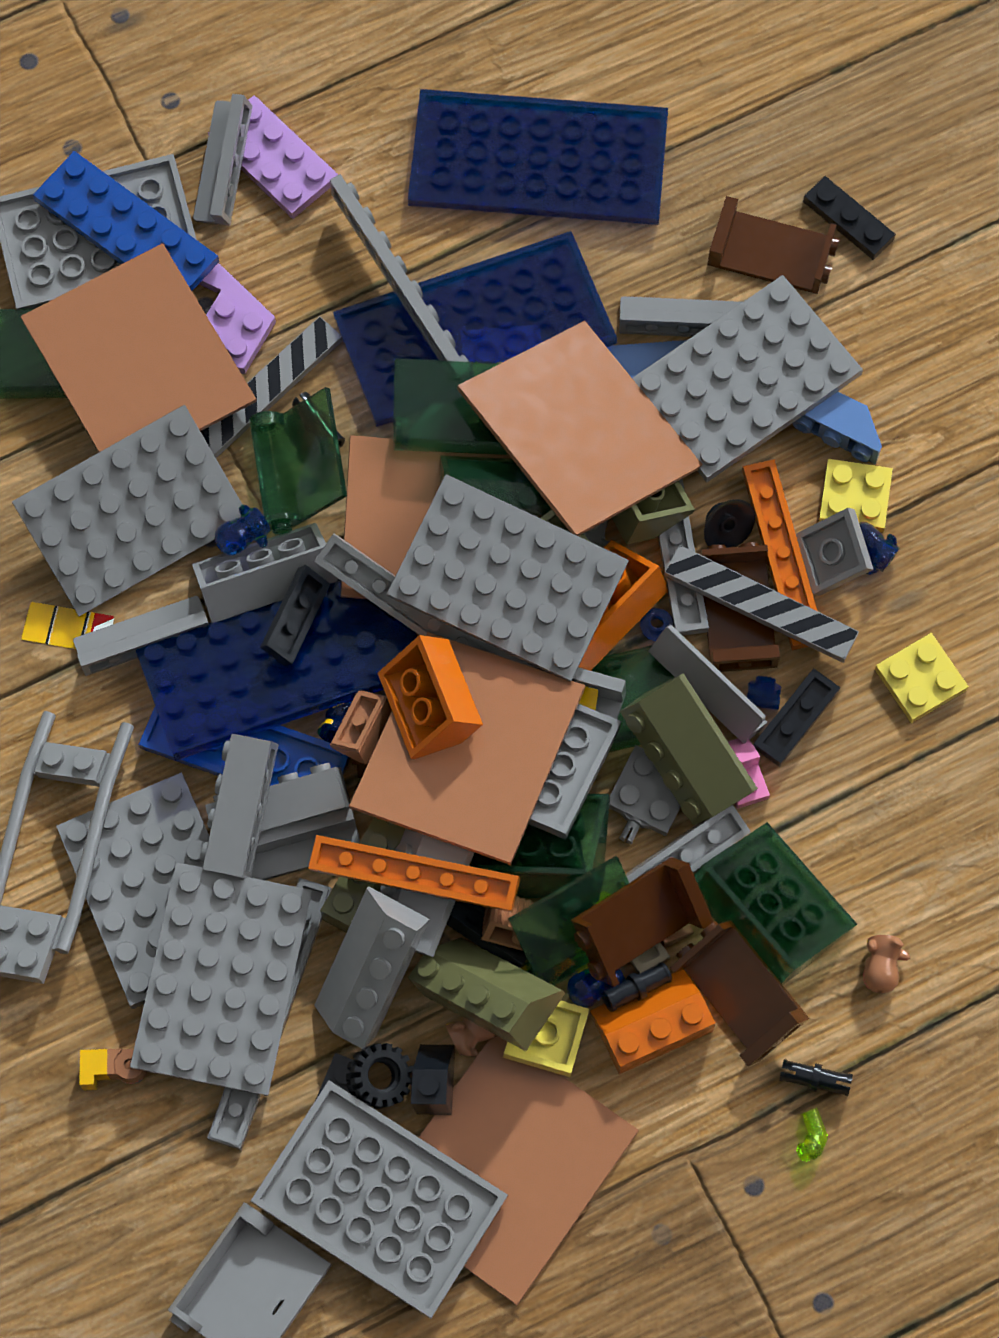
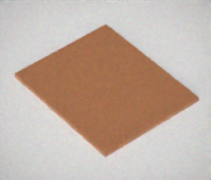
[20,243,257,452]
[457,321,702,536]
[341,435,544,599]
[349,632,585,865]
[419,1036,639,1306]

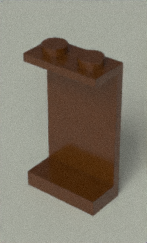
[708,196,840,294]
[701,542,780,672]
[571,857,714,987]
[670,920,810,1066]

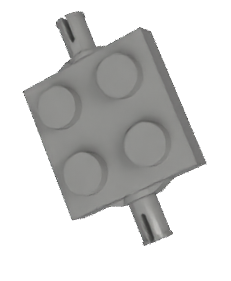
[605,745,681,844]

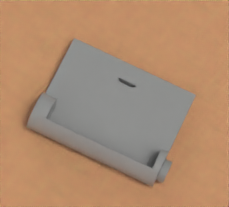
[168,1202,332,1338]

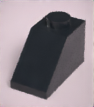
[411,1044,455,1115]

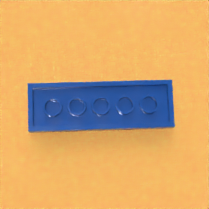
[33,151,219,291]
[138,685,350,786]

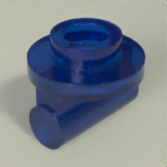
[746,676,782,710]

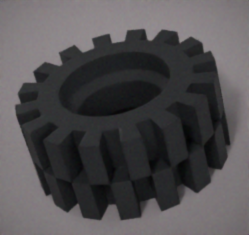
[346,1043,413,1109]

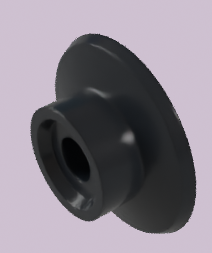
[704,499,755,548]

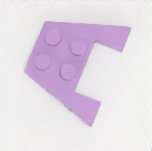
[199,263,276,374]

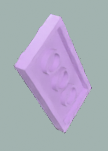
[208,95,338,219]

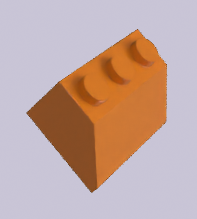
[378,635,483,759]
[590,970,716,1074]

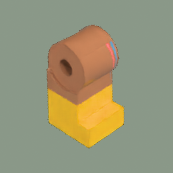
[79,1049,147,1090]

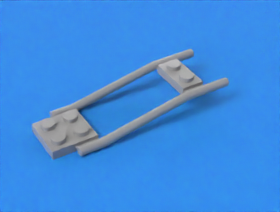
[0,711,134,984]

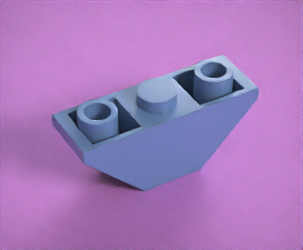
[792,392,882,464]

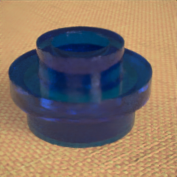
[640,608,674,641]

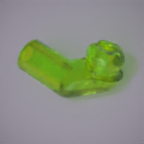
[796,1108,828,1161]

